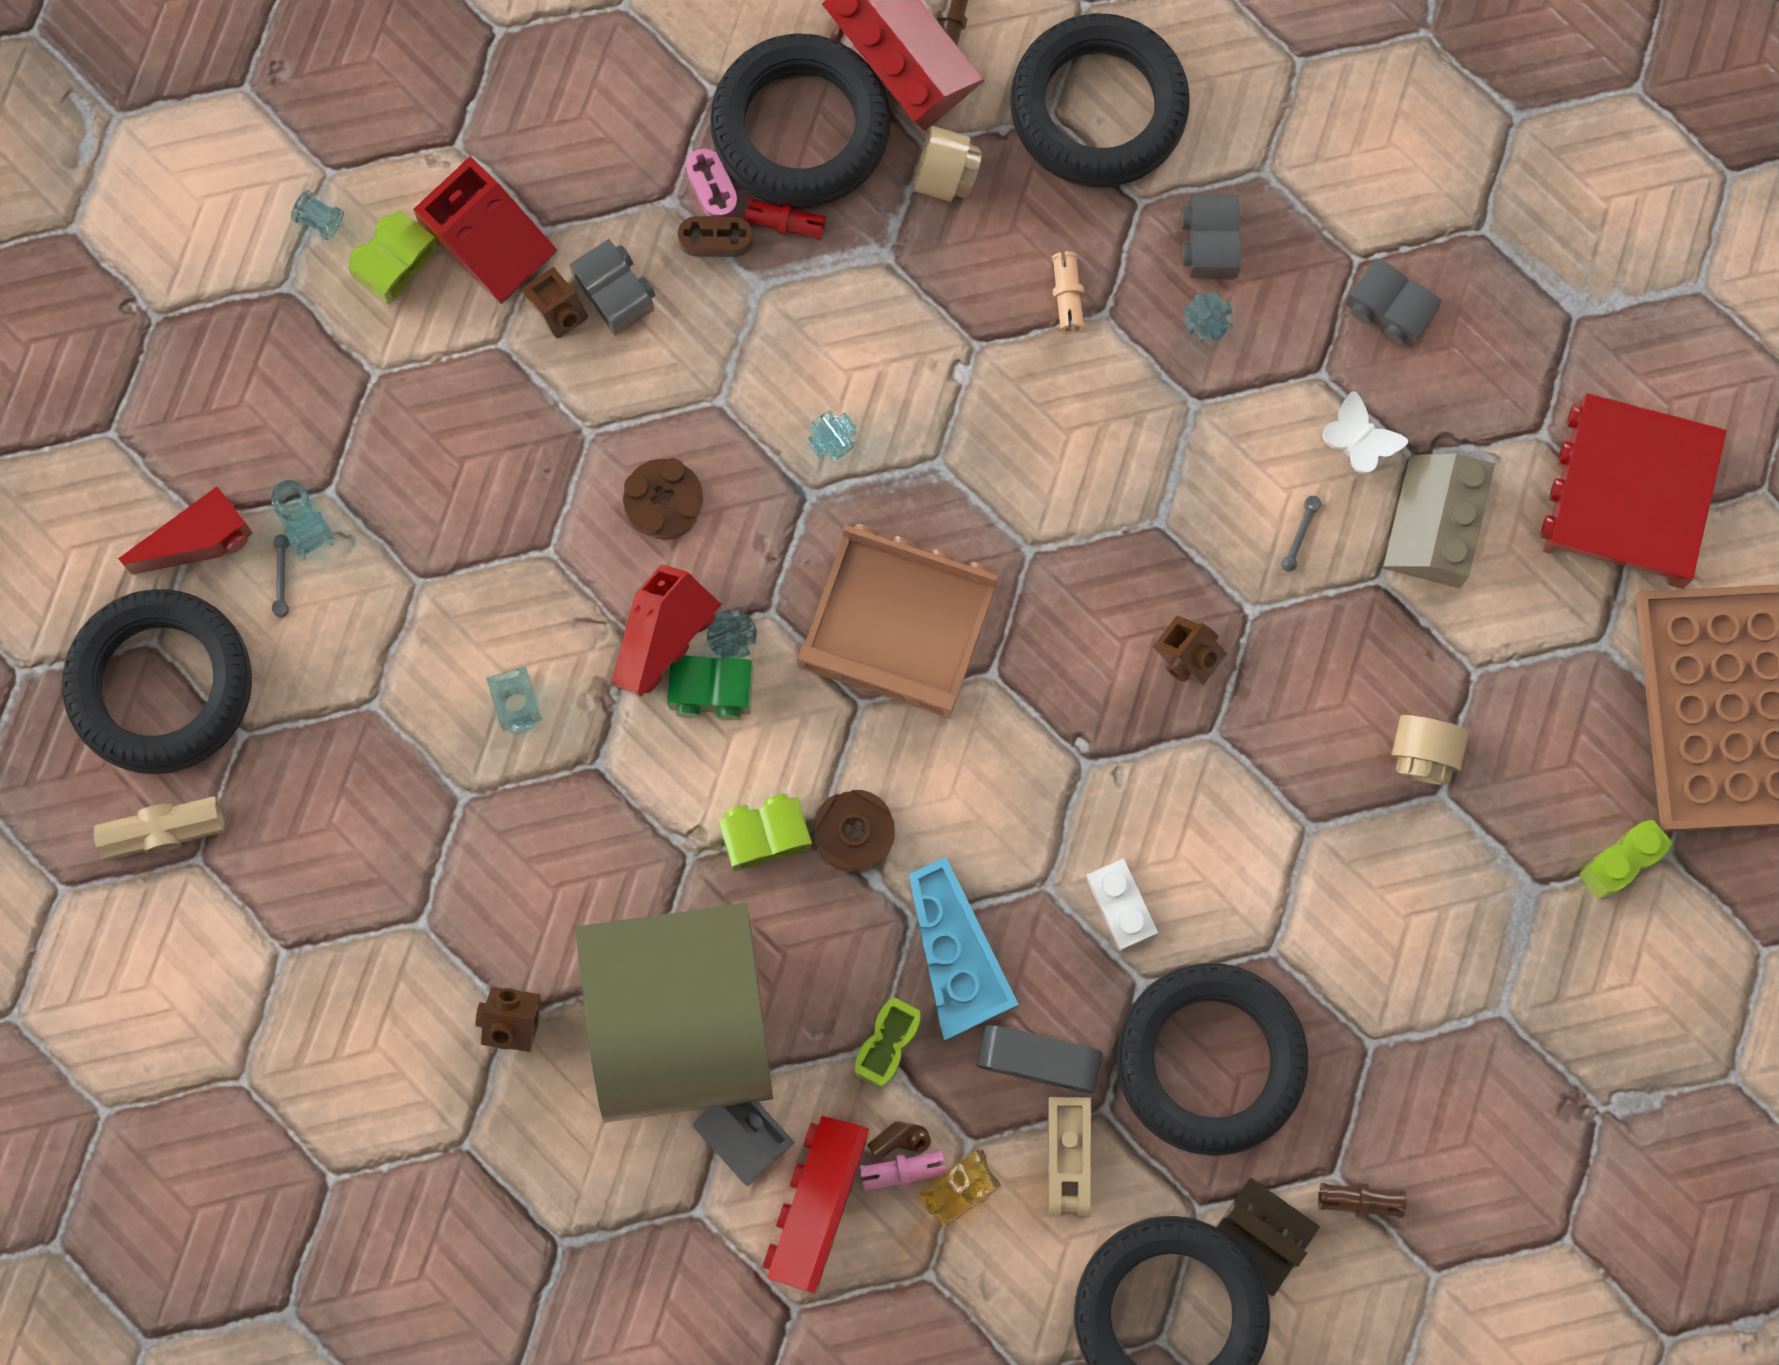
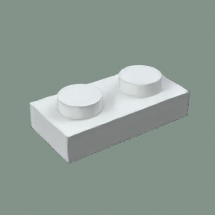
[1086,858,1158,951]

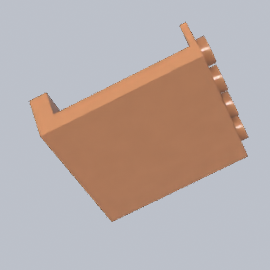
[797,524,998,719]

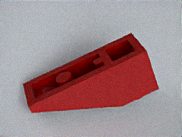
[118,486,253,575]

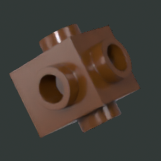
[1153,615,1227,685]
[475,987,541,1052]

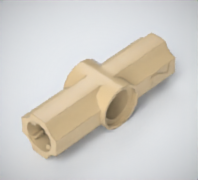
[93,796,225,861]

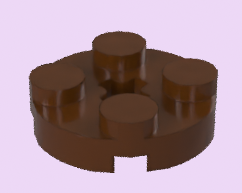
[623,458,704,540]
[814,790,895,873]

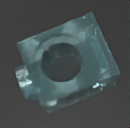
[486,666,542,734]

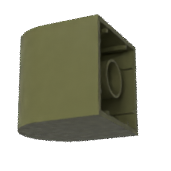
[575,903,774,1123]

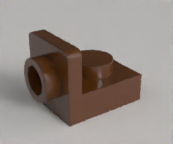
[521,267,588,338]

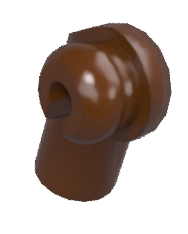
[867,1121,931,1161]

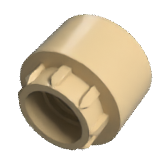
[912,125,982,202]
[1391,715,1469,785]

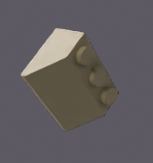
[1382,453,1495,588]

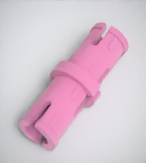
[859,1150,947,1193]

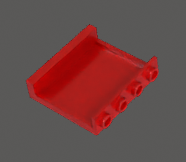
[1540,393,1727,589]

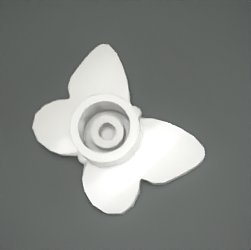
[1323,391,1408,475]

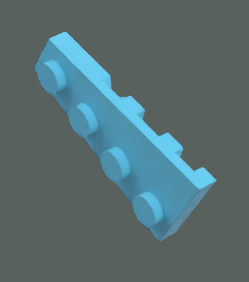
[909,857,1019,1042]

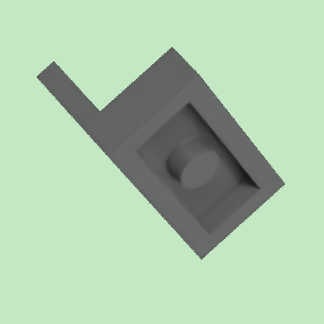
[693,1102,795,1186]

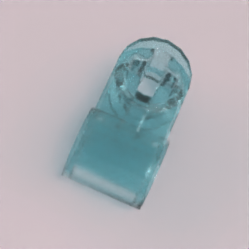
[271,480,337,561]

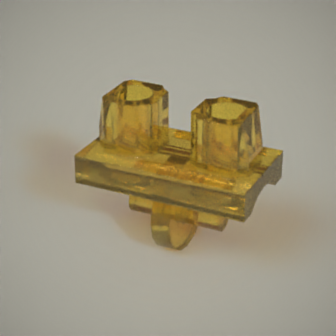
[920,1150,1001,1225]

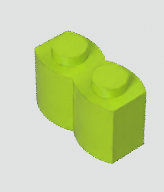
[348,209,439,305]
[719,794,812,872]
[1579,820,1672,899]
[855,997,920,1090]

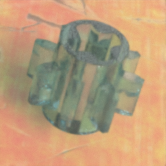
[1183,291,1233,343]
[808,410,857,460]
[707,609,757,659]

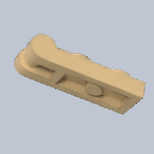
[1048,1097,1091,1217]

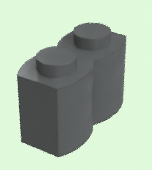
[1181,194,1241,278]
[569,239,656,335]
[1347,258,1442,347]

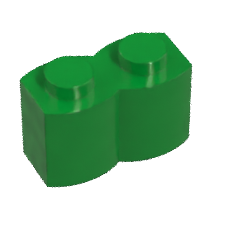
[667,655,754,720]

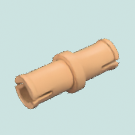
[1052,251,1085,334]

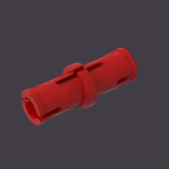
[744,198,826,241]

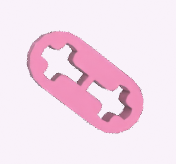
[686,148,738,217]

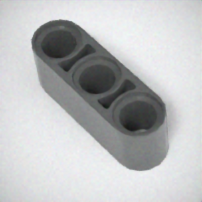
[976,1025,1103,1093]

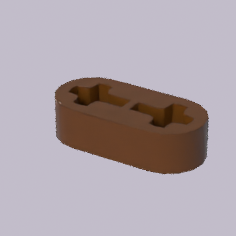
[678,216,753,257]

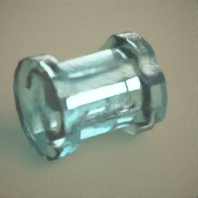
[291,190,344,240]

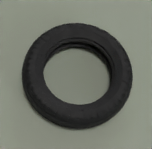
[1010,13,1190,187]
[710,33,890,208]
[62,589,252,774]
[1117,963,1309,1156]
[1074,1216,1270,1365]

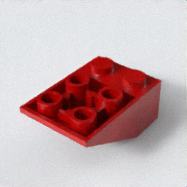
[413,156,558,304]
[611,564,722,697]

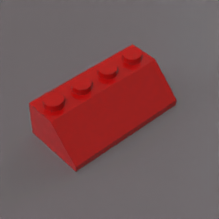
[822,0,985,131]
[762,1115,869,1295]

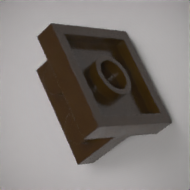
[1216,1178,1320,1297]

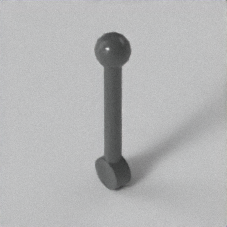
[1281,496,1321,572]
[272,534,289,617]

